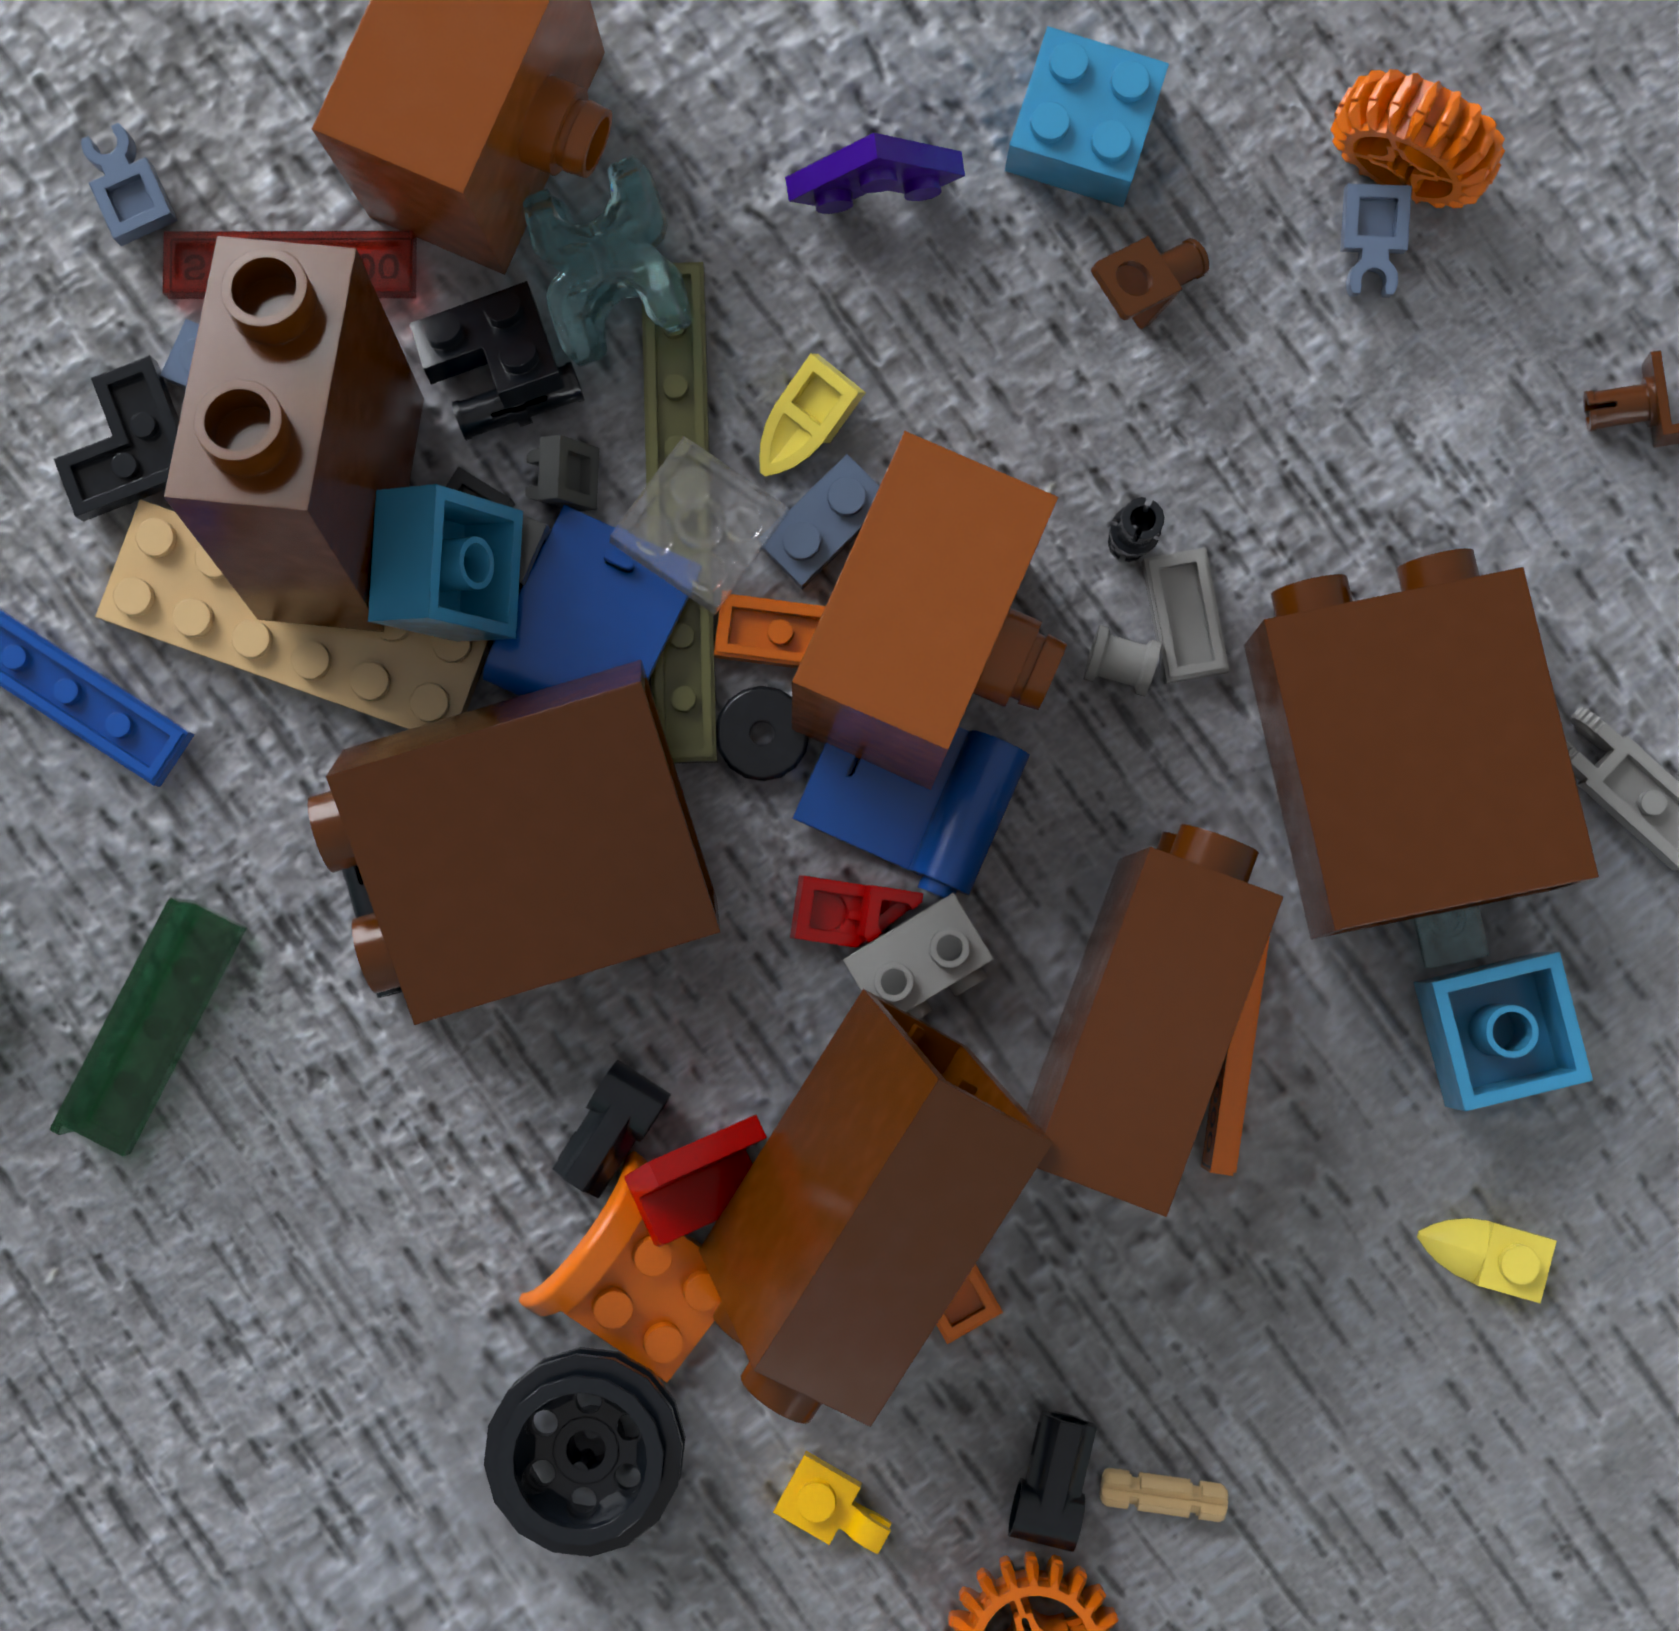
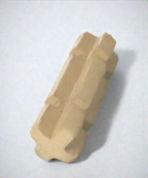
[1100,1468,1228,1522]

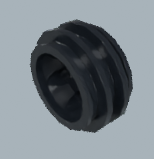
[484,1347,686,1557]

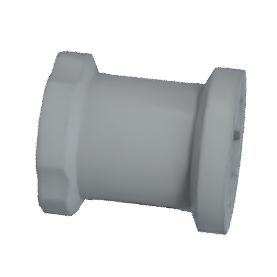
[1083,625,1161,697]

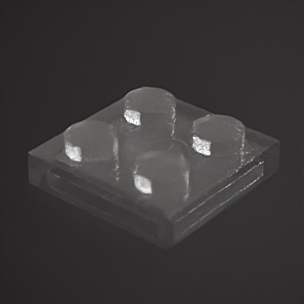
[610,435,789,615]

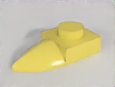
[759,353,866,476]
[1417,1218,1557,1304]

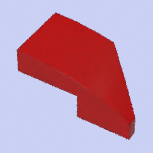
[790,875,924,948]

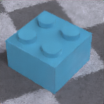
[1005,26,1169,207]
[368,484,523,642]
[1413,952,1593,1111]

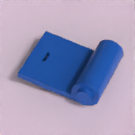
[483,505,702,696]
[792,727,1030,899]

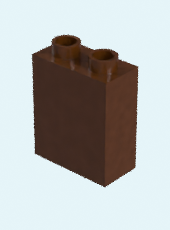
[164,236,424,632]
[1244,548,1599,940]
[307,660,720,1025]
[1026,824,1284,1217]
[699,988,1053,1427]

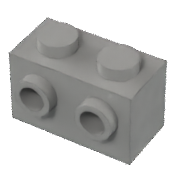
[843,893,994,1019]

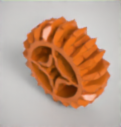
[1330,69,1505,208]
[948,1551,1118,1631]

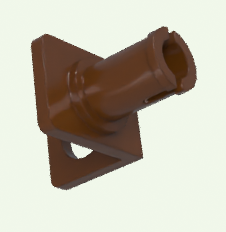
[1091,236,1209,329]
[1583,350,1679,448]

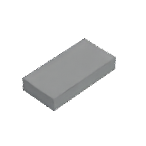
[1141,547,1230,685]

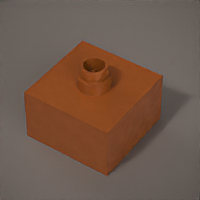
[312,0,612,275]
[792,431,1067,790]

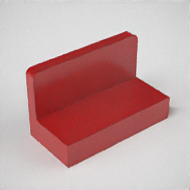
[624,1115,767,1247]

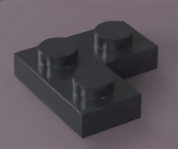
[409,281,565,409]
[54,355,179,522]

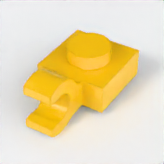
[773,1450,892,1554]

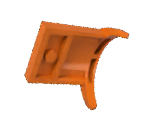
[519,1151,721,1383]

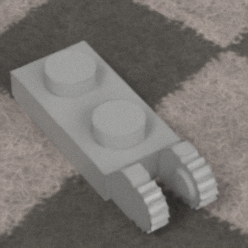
[1566,707,1679,871]

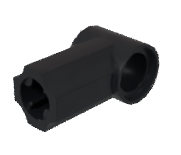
[552,1060,671,1198]
[1008,1410,1097,1552]

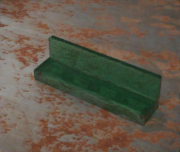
[50,897,247,1156]

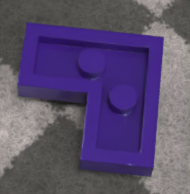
[785,133,965,214]

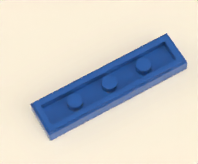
[0,609,195,787]

